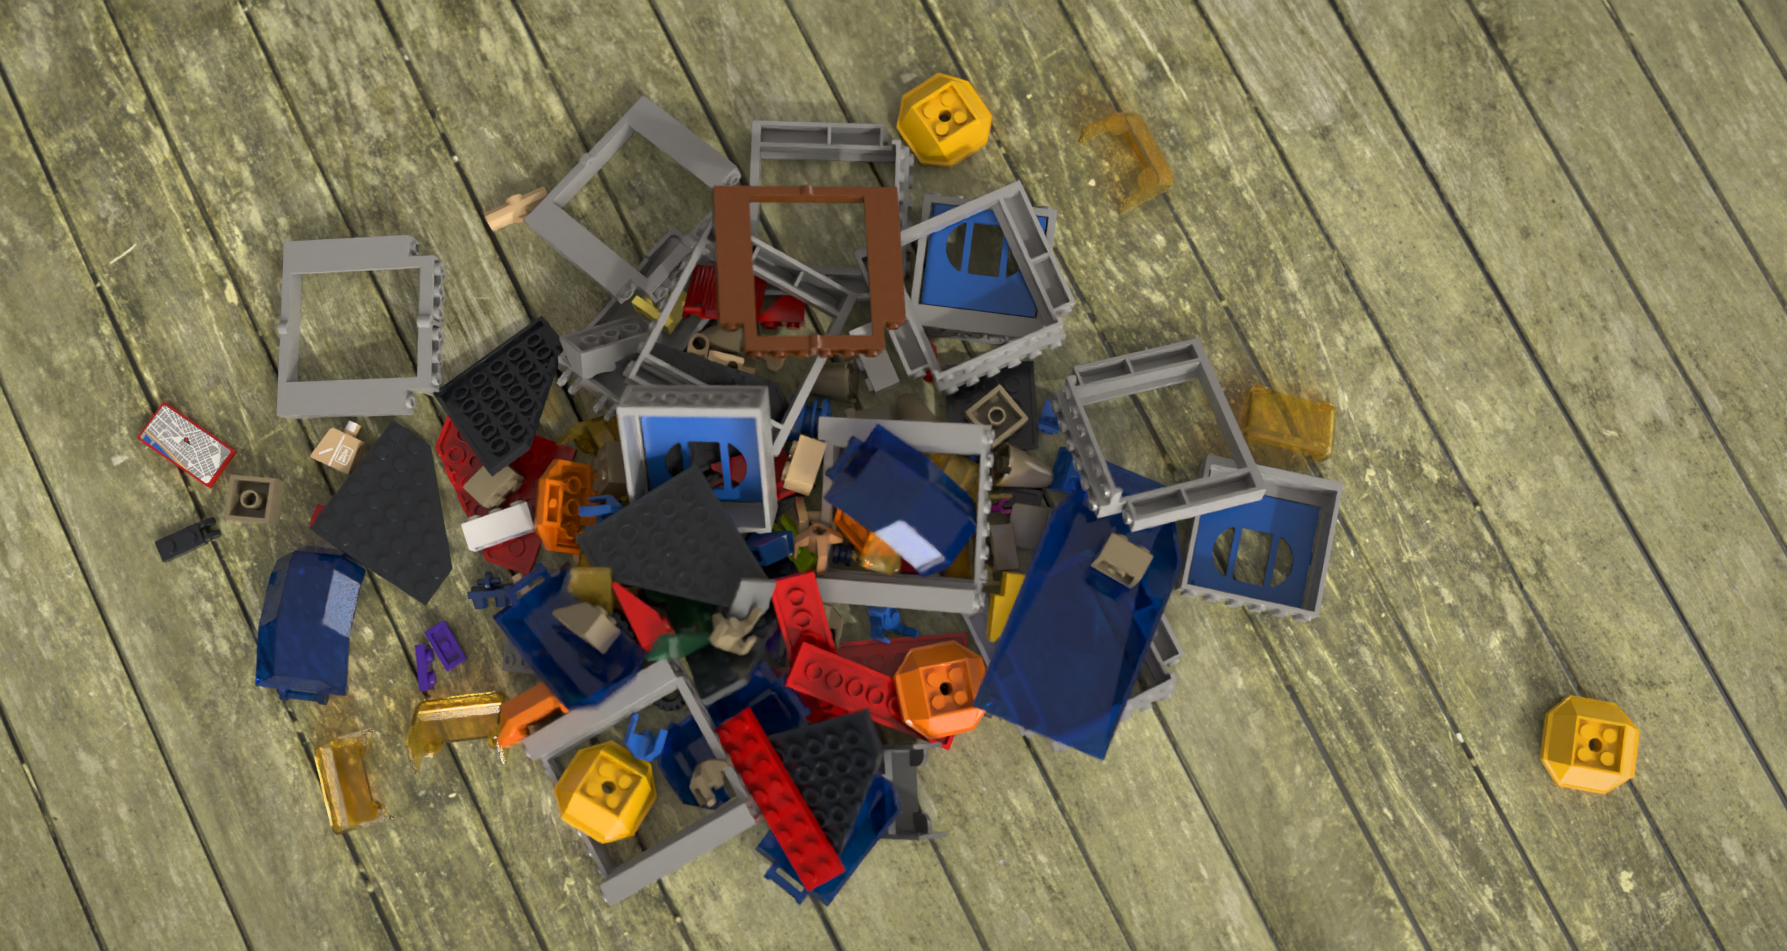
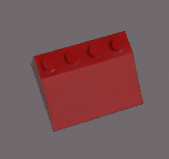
[611,582,677,655]

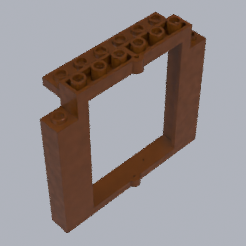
[711,185,906,359]

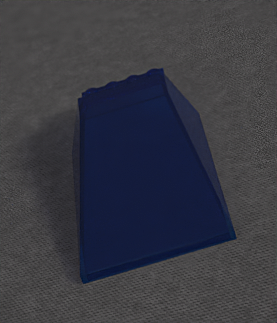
[972,460,1183,761]

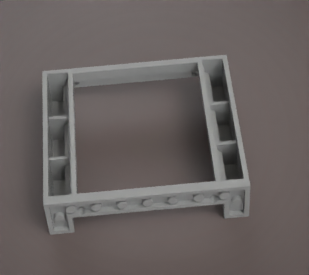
[622,217,858,457]
[816,417,995,614]
[522,655,764,907]

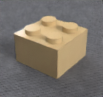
[781,435,827,496]

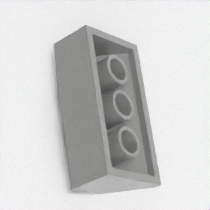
[559,313,662,378]

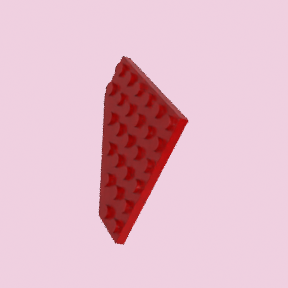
[435,415,578,576]

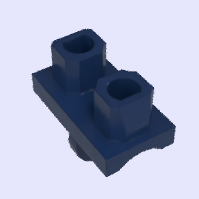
[467,571,513,609]

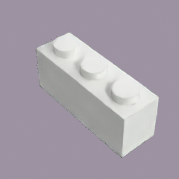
[849,323,900,396]
[461,500,535,552]

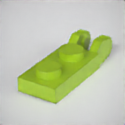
[772,514,817,573]

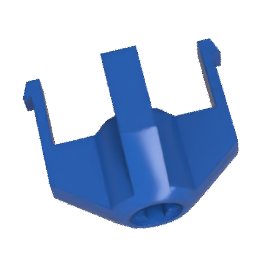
[579,495,624,531]
[867,606,919,644]
[623,712,677,762]

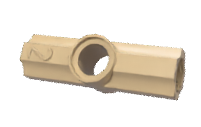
[484,186,548,231]

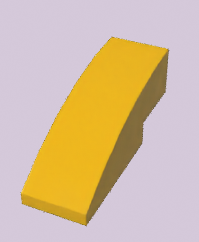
[985,571,1025,642]

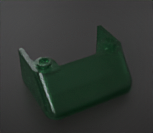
[621,583,716,661]

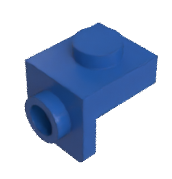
[1037,397,1059,435]

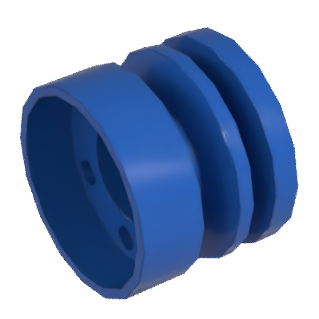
[786,394,832,443]

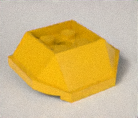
[896,73,992,168]
[1539,695,1640,794]
[553,740,657,843]

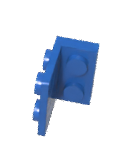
[1047,447,1109,502]

